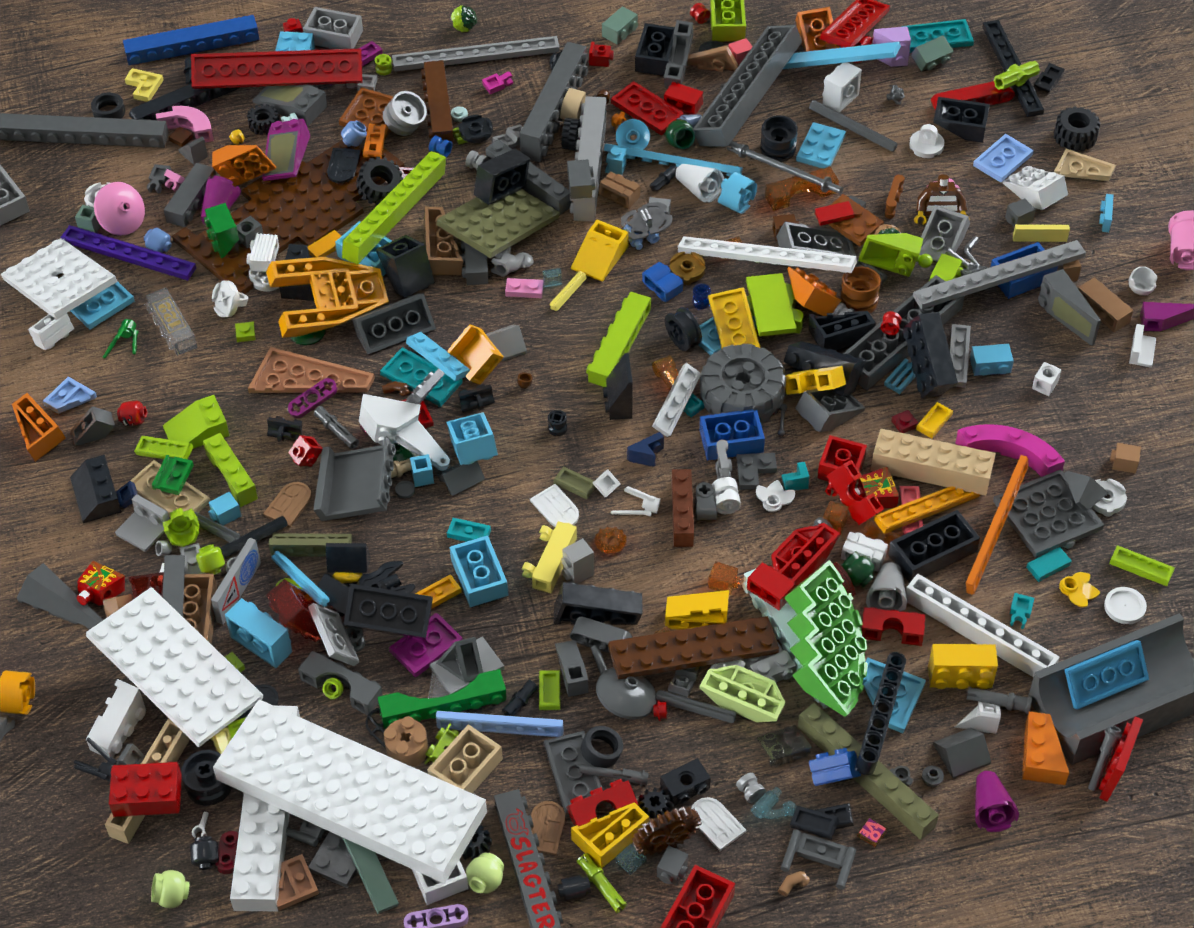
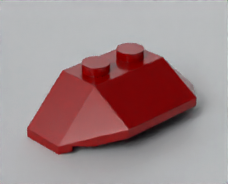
[771,523,840,586]

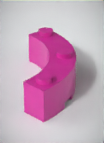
[955,424,1065,477]

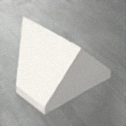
[955,701,1001,734]

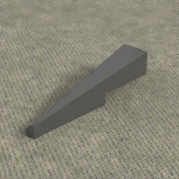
[17,563,103,630]

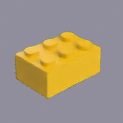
[928,644,998,689]

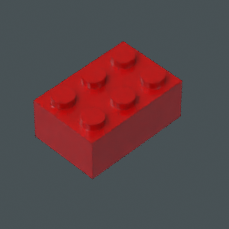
[109,762,182,817]

